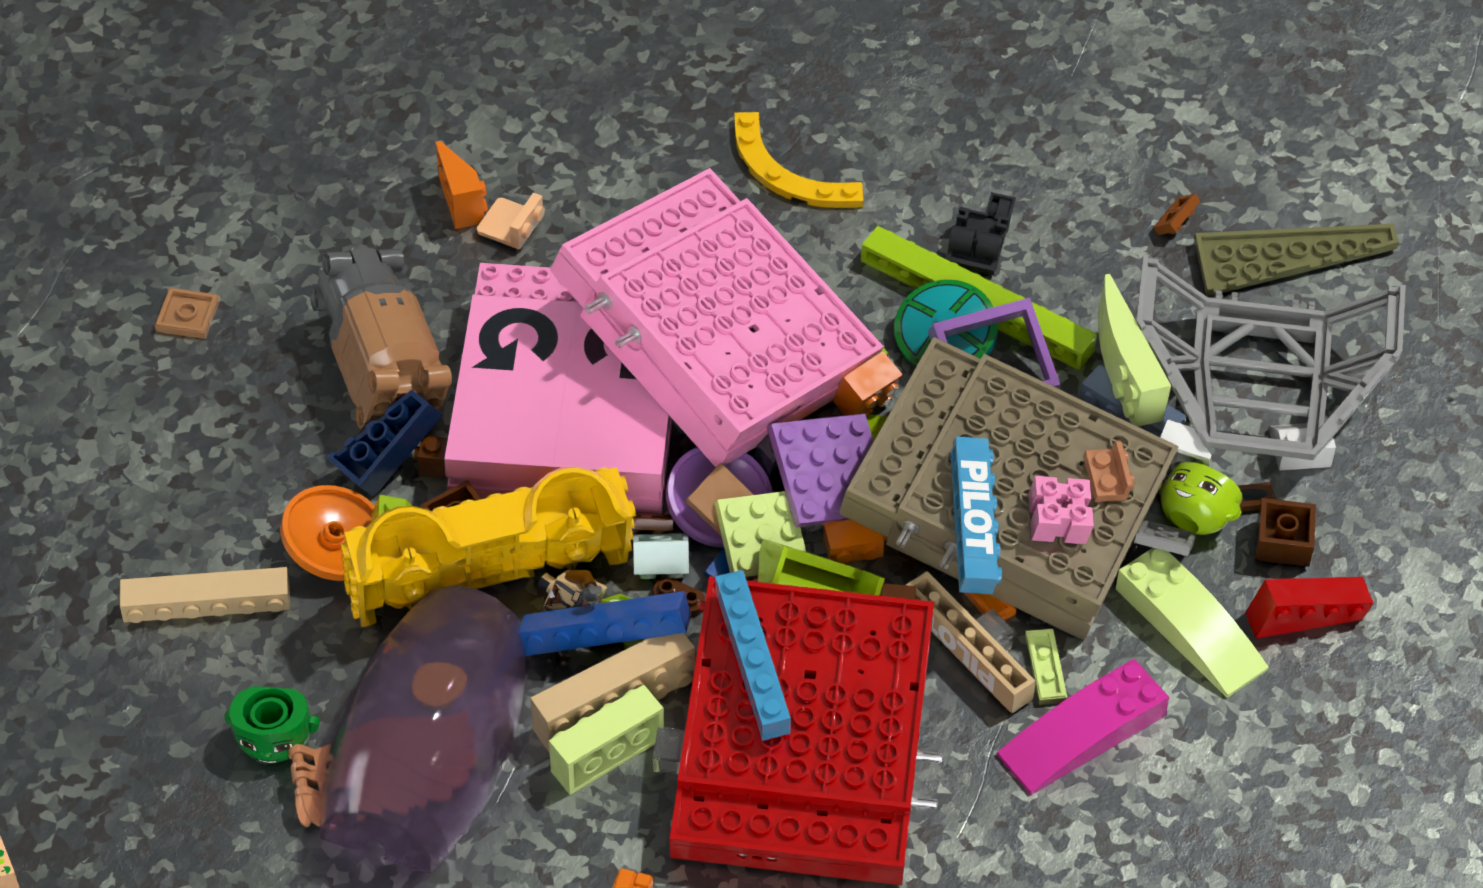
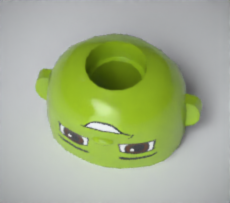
[1159,462,1242,535]

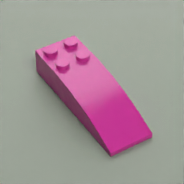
[997,658,1169,795]

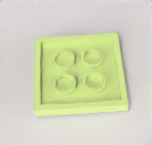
[714,491,806,579]

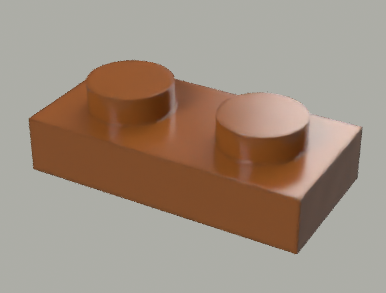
[1153,193,1200,235]

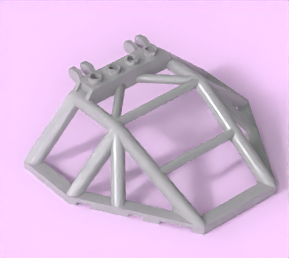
[1136,255,1406,460]

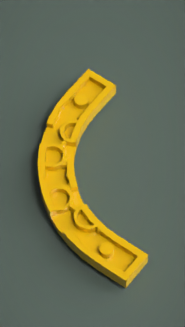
[734,112,864,208]

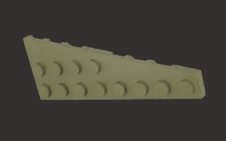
[1194,224,1399,296]

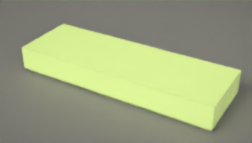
[1025,629,1067,705]

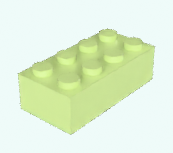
[549,685,664,795]

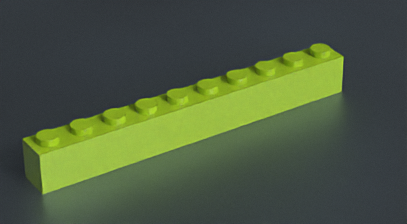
[861,226,1098,371]

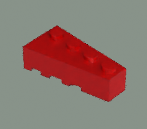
[1245,577,1374,639]

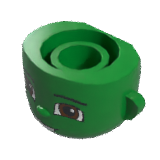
[224,686,320,763]

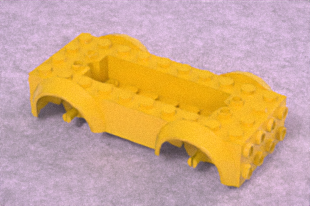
[341,466,636,628]

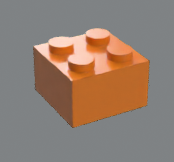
[833,351,903,417]

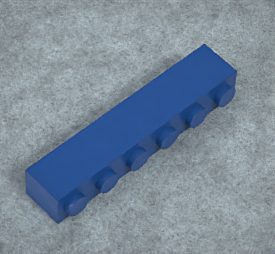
[518,591,691,656]

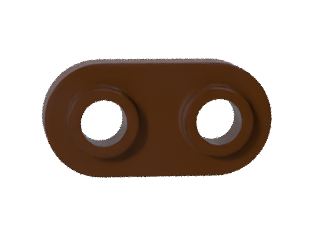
[653,578,705,617]

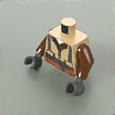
[537,570,607,657]

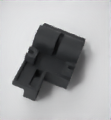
[945,192,1016,276]

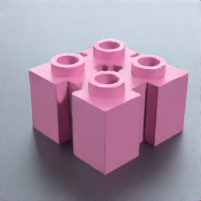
[1028,476,1094,544]

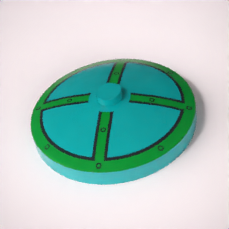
[894,280,998,368]

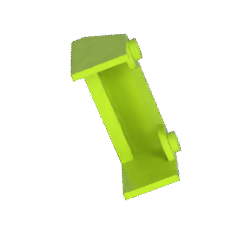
[758,539,885,595]

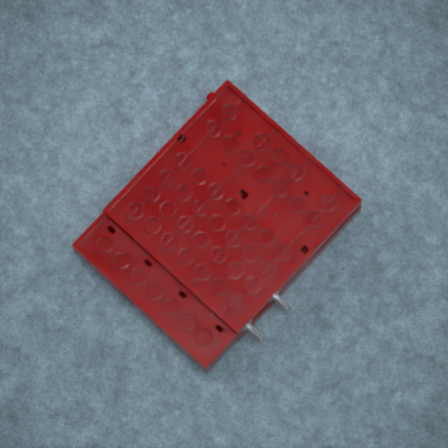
[669,576,943,886]

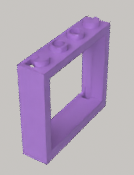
[928,298,1060,388]

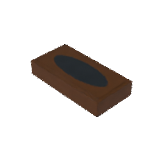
[1238,482,1276,512]

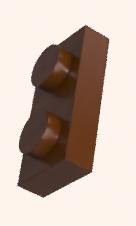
[632,513,674,534]

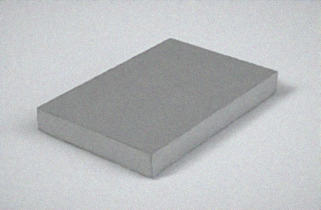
[1134,520,1196,556]

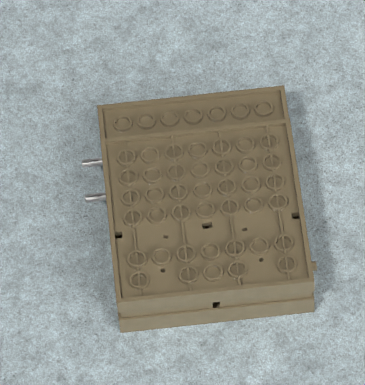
[839,337,1179,641]

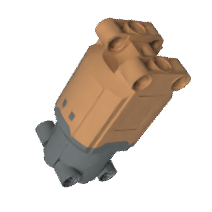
[310,245,452,429]

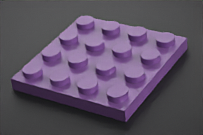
[767,414,874,527]

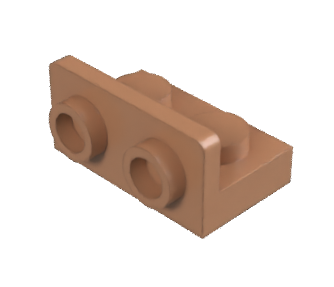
[1083,441,1135,502]

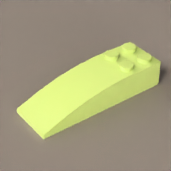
[1098,274,1171,427]
[1116,548,1269,698]

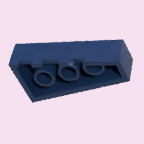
[326,390,443,497]

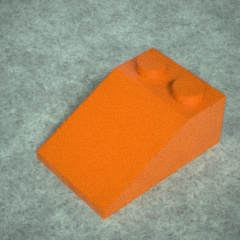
[435,141,488,229]

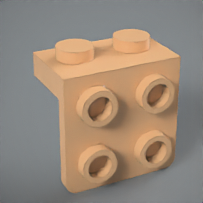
[477,193,545,250]

